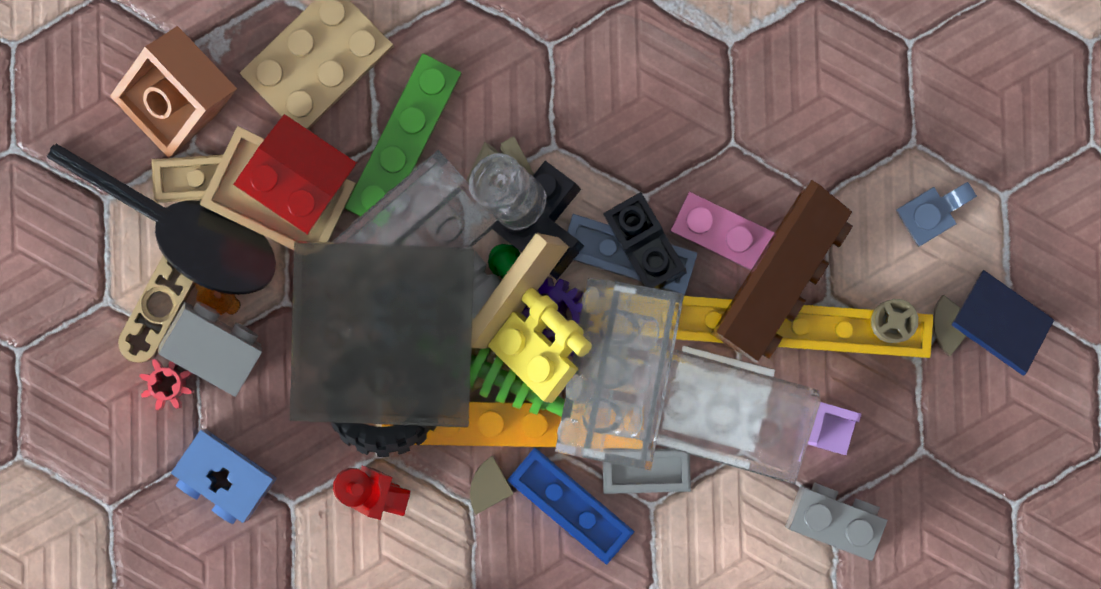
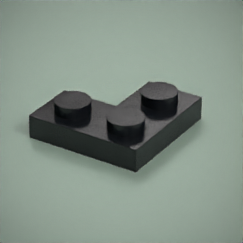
[491,160,584,280]

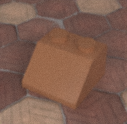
[110,26,237,158]

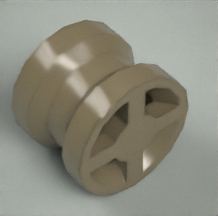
[871,299,919,343]

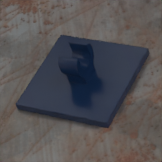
[952,270,1054,376]

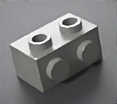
[158,301,262,397]
[785,482,888,561]

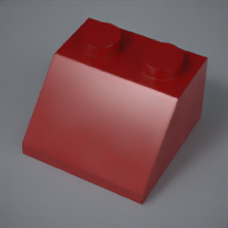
[233,114,357,235]

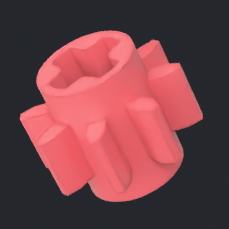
[139,359,194,410]

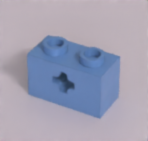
[171,429,277,524]

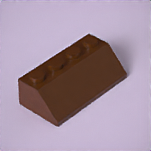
[711,180,853,362]

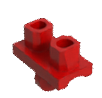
[333,465,411,520]

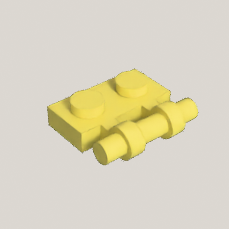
[488,288,592,403]

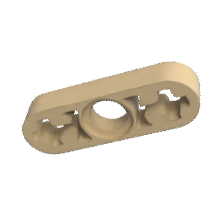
[118,255,196,363]

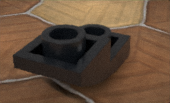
[603,192,687,295]

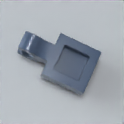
[896,182,977,247]

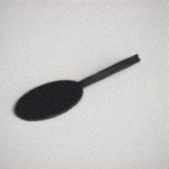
[47,143,276,295]

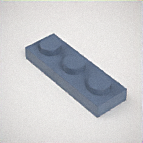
[567,214,698,295]

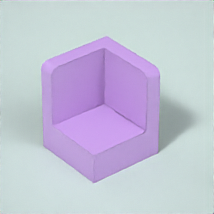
[803,401,861,455]

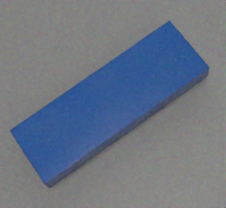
[507,447,635,565]

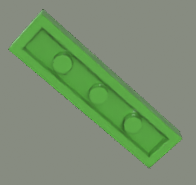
[345,53,462,229]

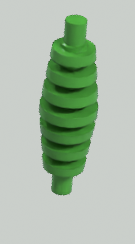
[416,332,570,418]

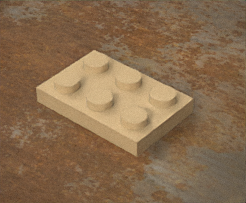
[240,0,394,130]
[200,126,357,262]

